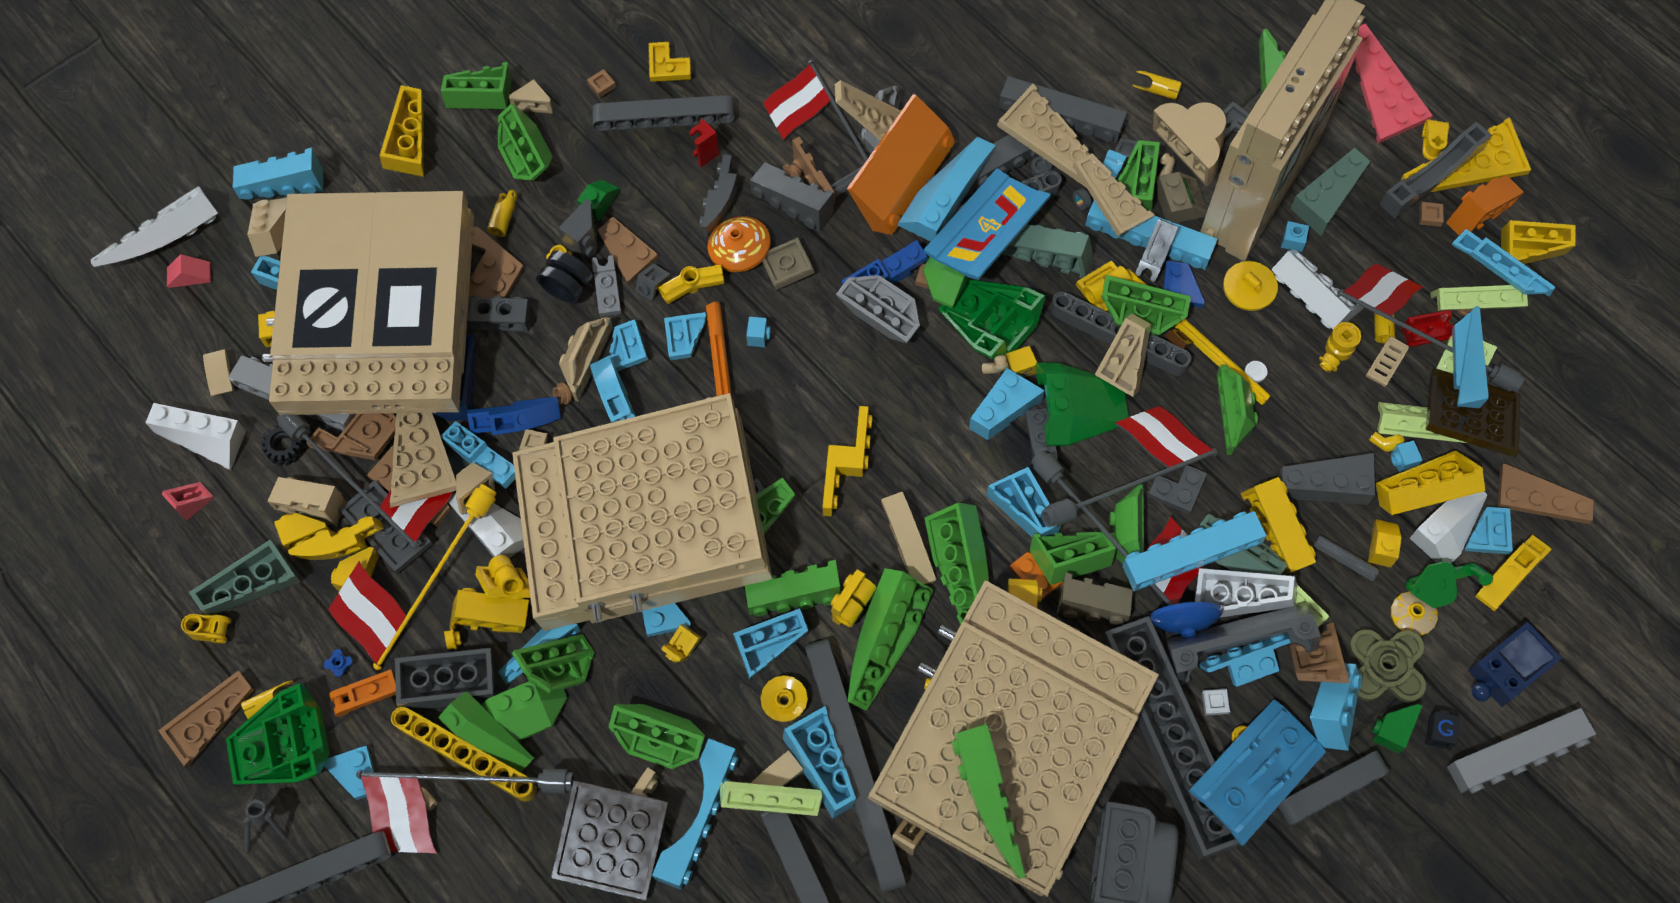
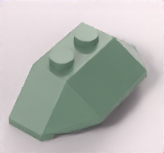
[1199,514,1288,575]

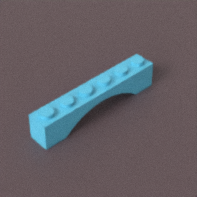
[652,739,739,890]

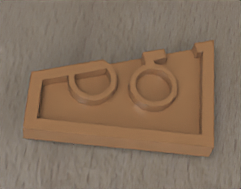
[792,136,835,204]
[598,217,658,286]

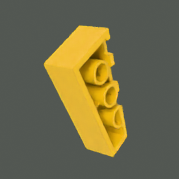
[1376,450,1485,515]

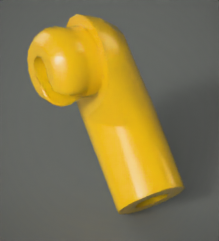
[1369,431,1405,452]

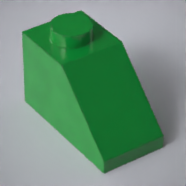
[577,180,620,222]
[1371,704,1422,754]

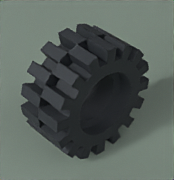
[261,424,306,466]

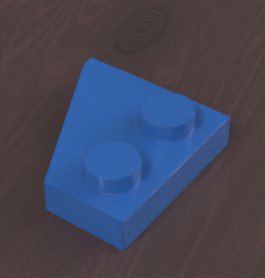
[1163,261,1205,308]

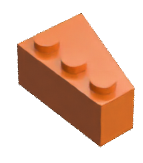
[1446,175,1524,236]

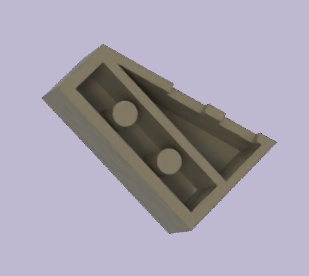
[1058,573,1133,625]

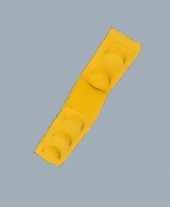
[823,406,872,517]

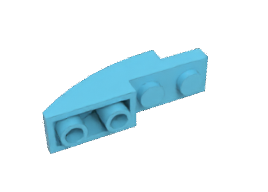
[590,355,636,423]
[440,421,516,489]

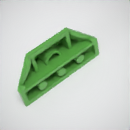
[498,103,553,181]
[923,257,969,308]
[1101,275,1191,336]
[1216,365,1258,455]
[1109,484,1144,564]
[512,634,594,693]
[481,681,568,742]
[609,704,705,769]

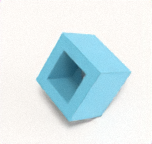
[1281,221,1309,252]
[746,317,771,347]
[1391,440,1423,473]

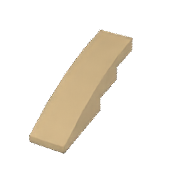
[881,491,936,585]

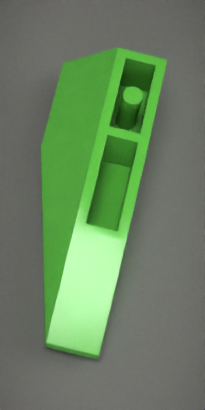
[848,568,933,711]

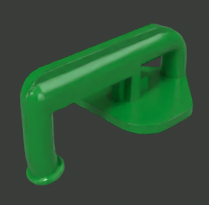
[1405,561,1493,608]

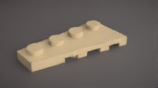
[1073,154,1155,236]

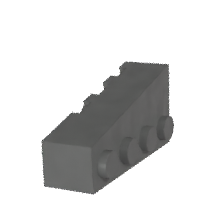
[750,162,834,232]
[1277,453,1375,505]

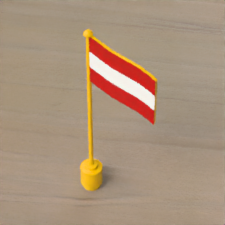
[328,484,497,670]

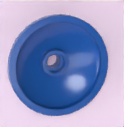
[1150,602,1222,637]

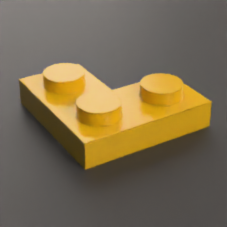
[649,42,691,82]

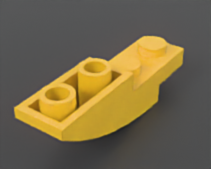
[288,516,384,560]
[1475,535,1552,612]

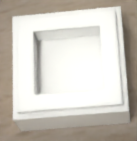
[1202,689,1230,716]

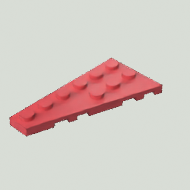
[1355,24,1433,144]

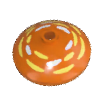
[707,216,771,272]

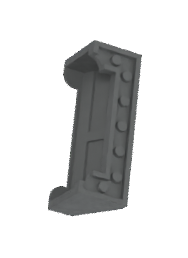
[1165,604,1321,686]

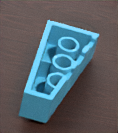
[233,148,323,199]
[783,706,856,819]

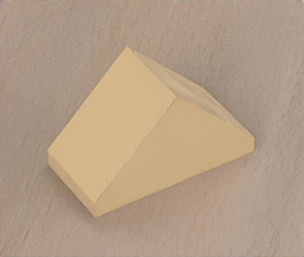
[509,80,554,114]
[892,820,926,856]

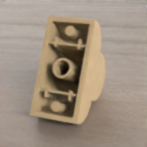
[1153,102,1226,187]

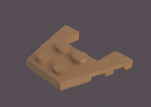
[469,227,524,298]
[306,413,396,461]

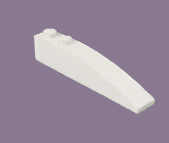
[91,186,218,267]

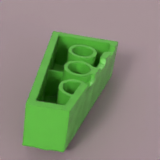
[745,560,840,616]

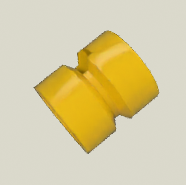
[1325,322,1361,361]

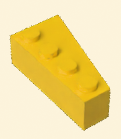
[380,85,424,177]
[1240,477,1316,575]

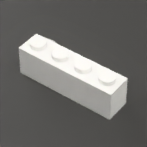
[1272,250,1364,329]
[146,403,246,471]

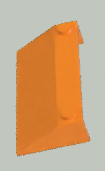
[847,94,956,235]

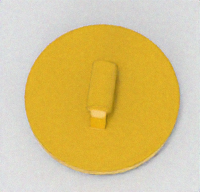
[1223,261,1278,311]

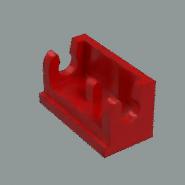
[690,119,719,168]
[1402,310,1455,347]

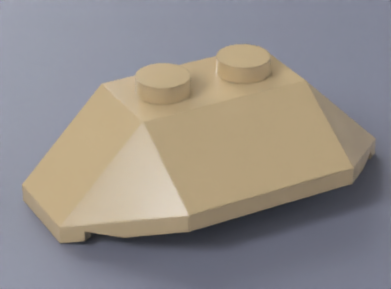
[559,317,613,402]

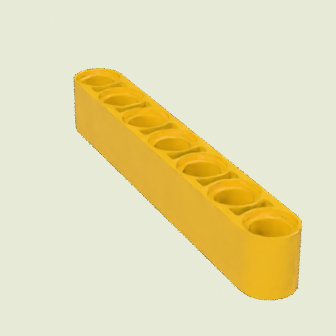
[391,707,537,802]

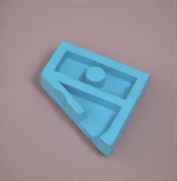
[664,312,707,360]
[609,319,648,371]
[1465,507,1513,554]
[642,603,691,637]
[324,746,375,800]

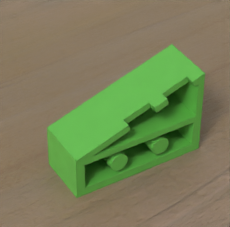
[441,62,512,109]

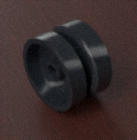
[536,251,592,304]

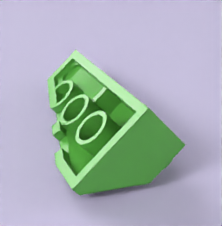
[1259,29,1286,95]
[439,691,534,773]

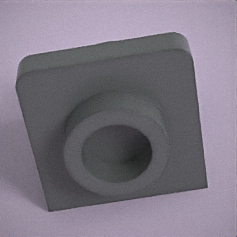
[635,264,670,301]

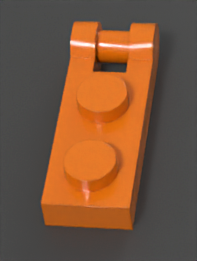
[329,670,396,717]

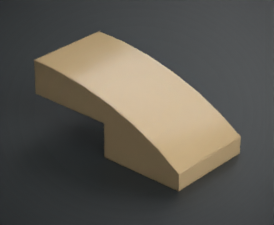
[203,349,235,396]
[751,750,804,787]

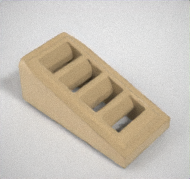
[1366,337,1409,387]

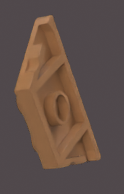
[1290,623,1349,683]

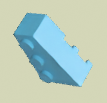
[1310,663,1362,751]

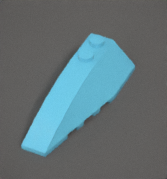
[898,137,996,241]

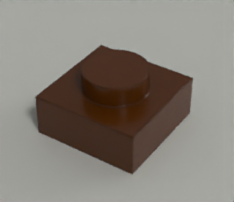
[1165,328,1194,349]

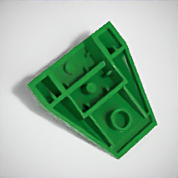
[938,279,1045,359]
[1035,363,1129,446]
[226,683,330,785]

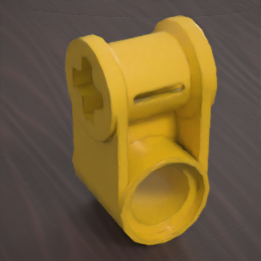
[1422,119,1449,161]
[181,614,231,643]

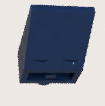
[1468,622,1561,707]

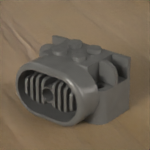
[1088,801,1178,903]

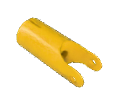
[1132,71,1182,100]
[487,190,517,237]
[1374,313,1395,344]
[241,680,293,719]

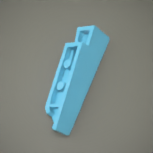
[1452,229,1555,296]
[1452,306,1488,408]
[498,624,580,685]

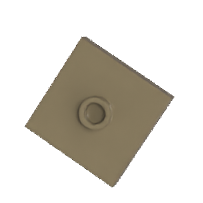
[762,238,815,290]

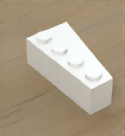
[1195,568,1297,617]

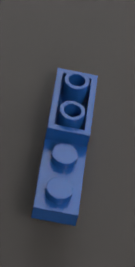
[842,240,928,284]
[467,397,561,435]

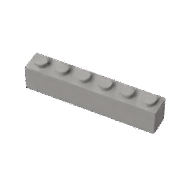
[228,355,356,431]
[1447,708,1596,794]

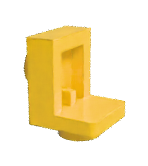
[661,624,702,663]

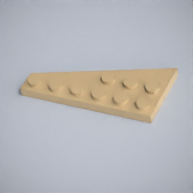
[835,80,935,178]
[997,84,1090,187]
[390,413,456,508]

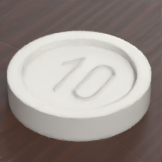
[1244,361,1267,383]

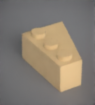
[248,197,287,257]
[1095,314,1151,397]
[268,477,347,527]

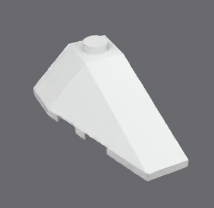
[1410,492,1487,563]
[448,493,524,559]

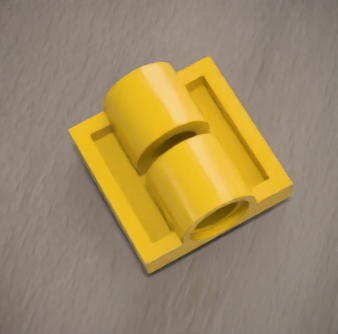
[1076,260,1131,313]
[475,555,531,599]
[831,569,877,627]

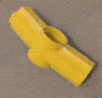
[658,265,724,304]

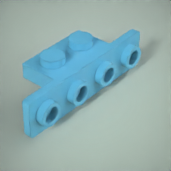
[1199,634,1290,687]

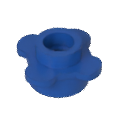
[324,649,352,677]

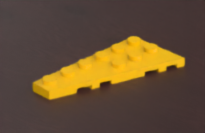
[1401,117,1531,193]

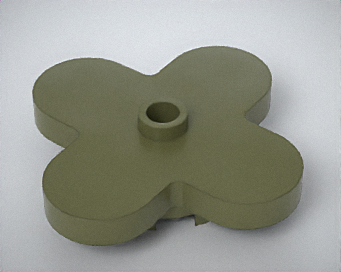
[1350,629,1426,702]

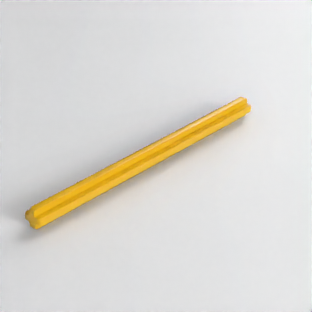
[1126,269,1270,405]

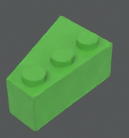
[1118,140,1160,211]
[1030,532,1116,585]

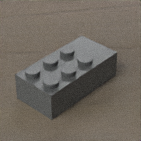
[395,648,496,710]

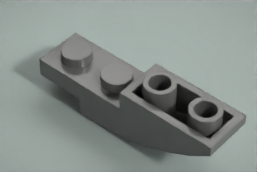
[699,154,738,237]

